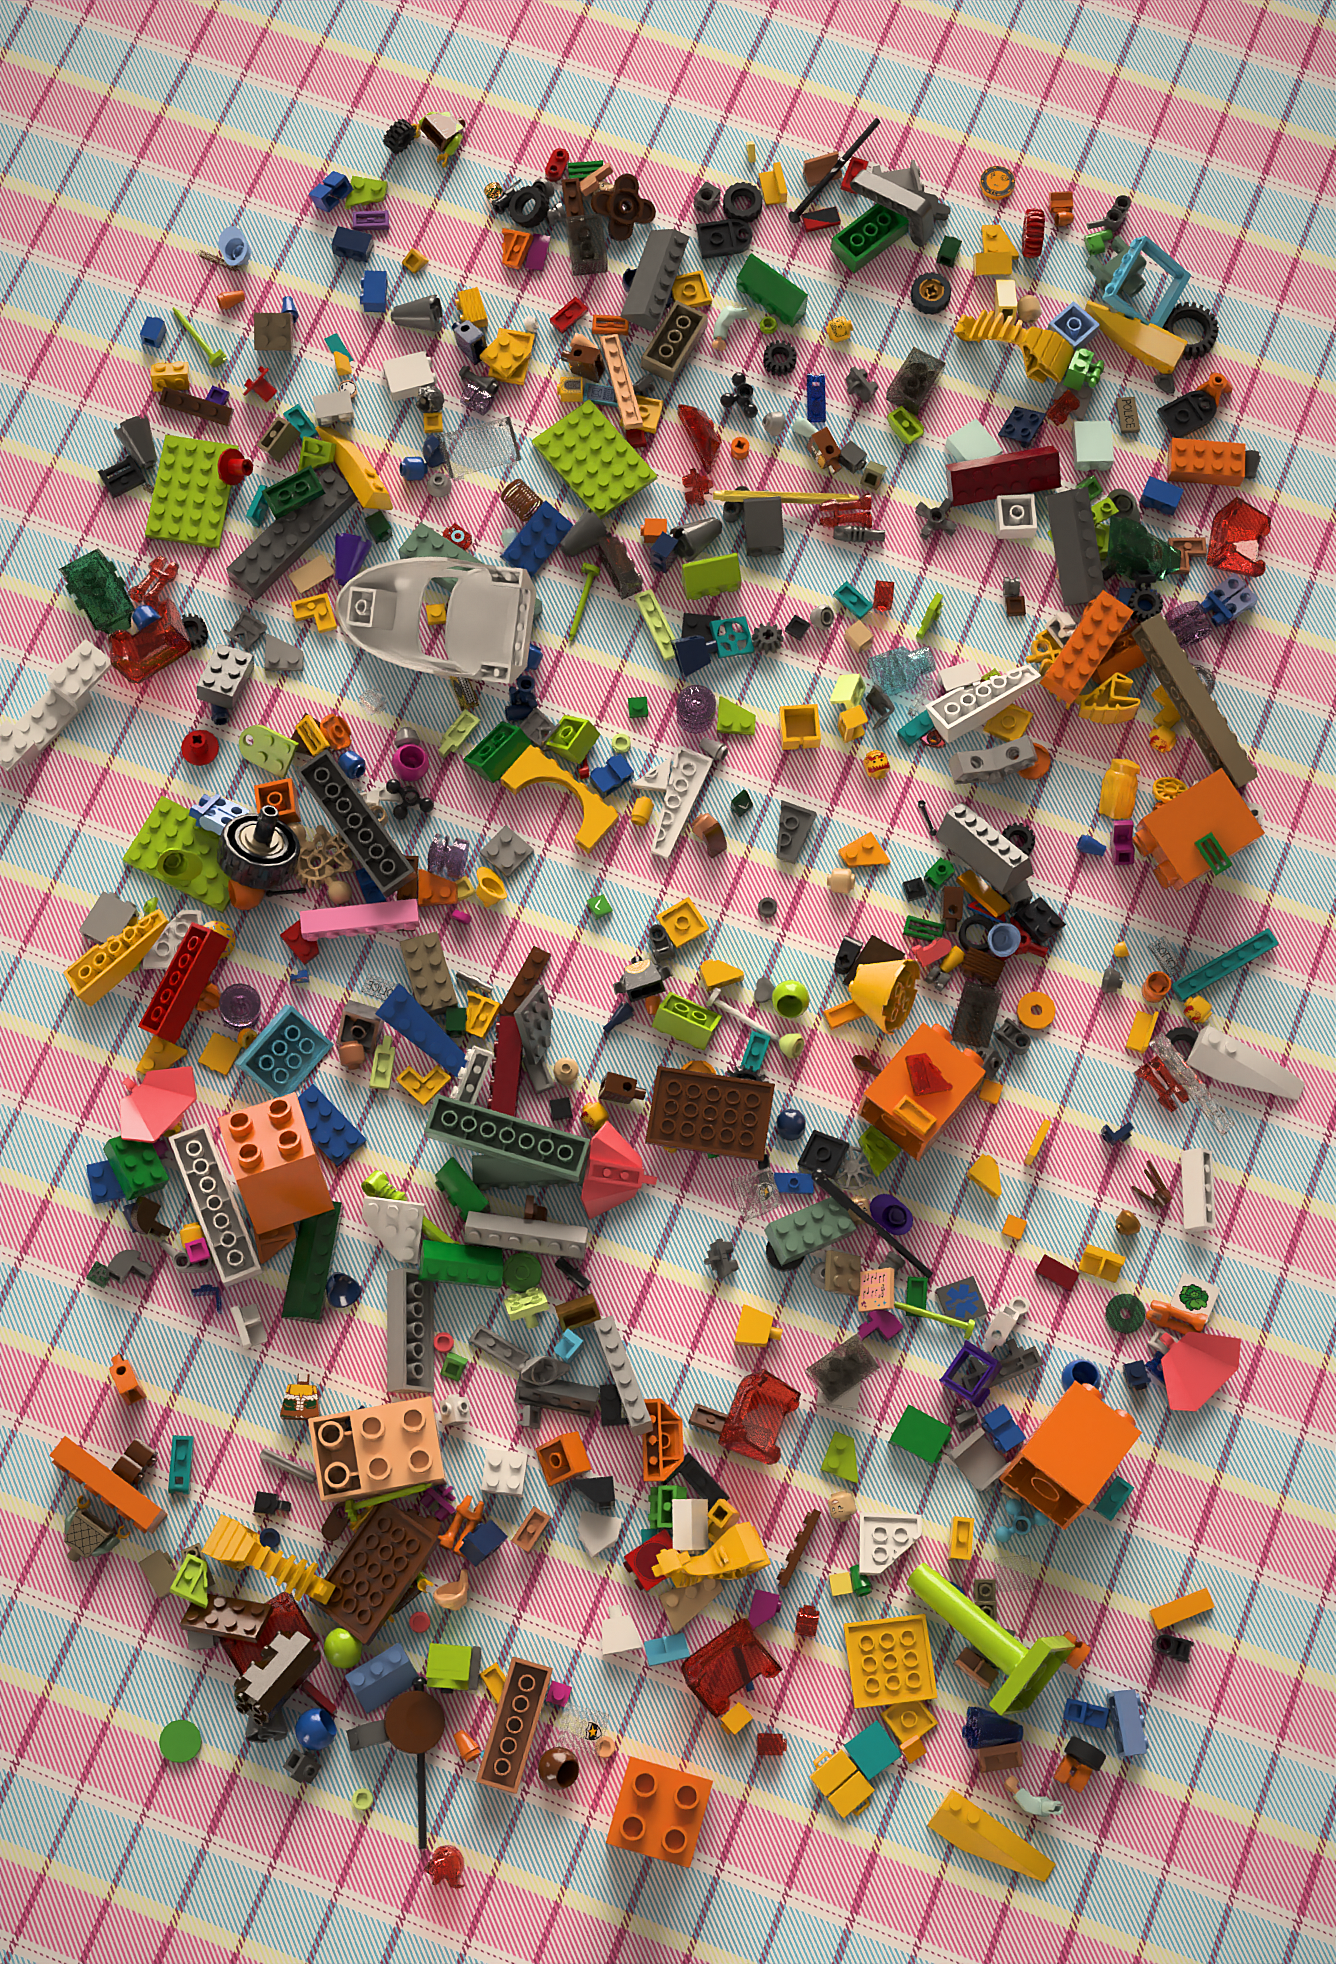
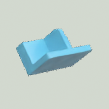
[554,1328,584,1365]
[644,1633,690,1667]

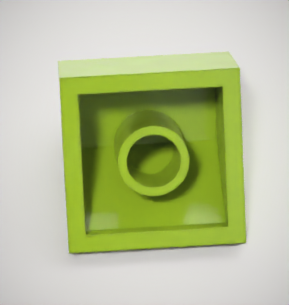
[546,715,601,764]

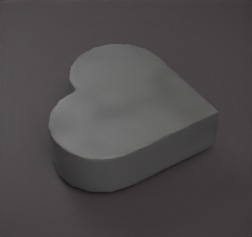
[754,977,775,1003]

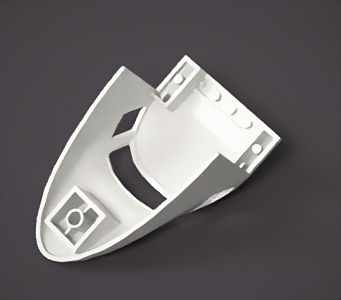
[335,557,537,684]

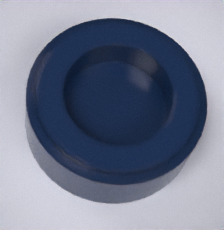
[260,1528,281,1550]

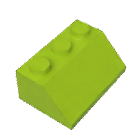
[681,552,742,600]
[651,992,723,1051]

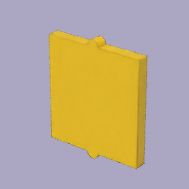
[198,1032,242,1076]

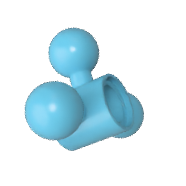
[995,1499,1049,1543]

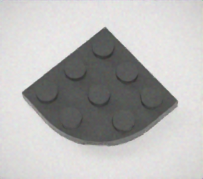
[514,985,553,1065]

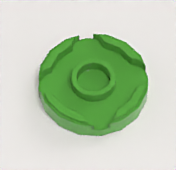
[503,1252,542,1293]
[159,1720,202,1763]

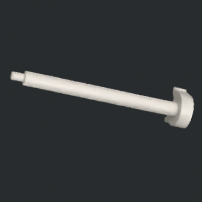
[706,987,780,1042]

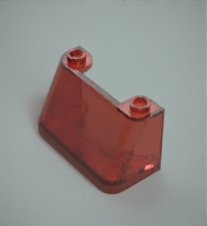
[1206,496,1272,578]
[108,597,191,684]
[718,1369,801,1465]
[219,1591,320,1676]
[681,1618,783,1719]

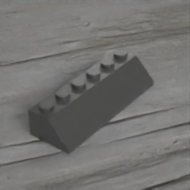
[620,229,690,333]
[1045,487,1105,607]
[936,802,1034,895]

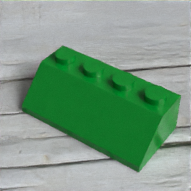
[736,253,808,328]
[418,1240,503,1289]

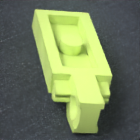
[438,709,481,759]
[369,1035,396,1091]

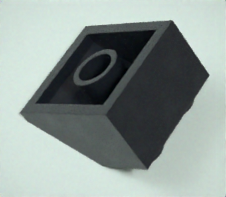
[572,1476,615,1511]

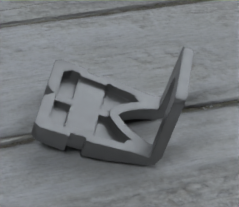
[223,610,268,650]
[519,708,560,747]

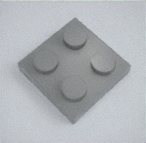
[480,825,534,878]

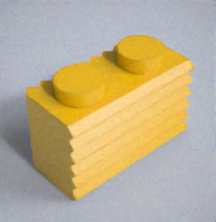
[455,287,488,328]

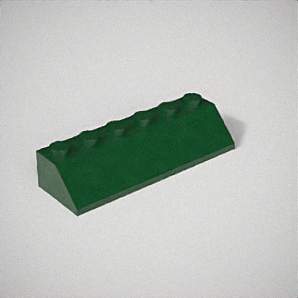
[281,1201,344,1324]

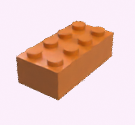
[1167,438,1246,487]

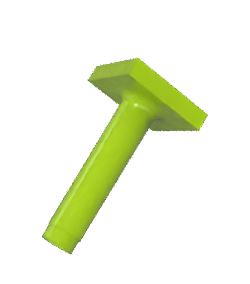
[906,1562,1076,1716]

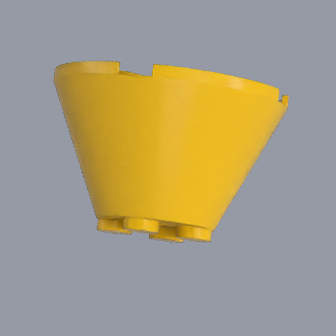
[848,959,920,1035]

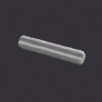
[260,1448,317,1484]

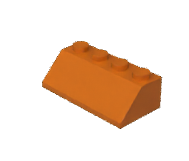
[1091,622,1147,685]

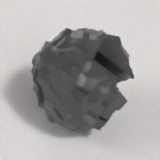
[416,386,445,413]

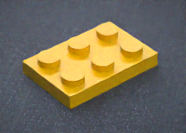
[488,328,535,386]

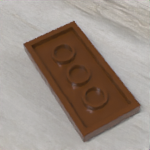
[180,1593,274,1643]

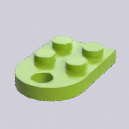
[239,725,299,778]

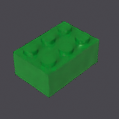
[103,1135,169,1201]

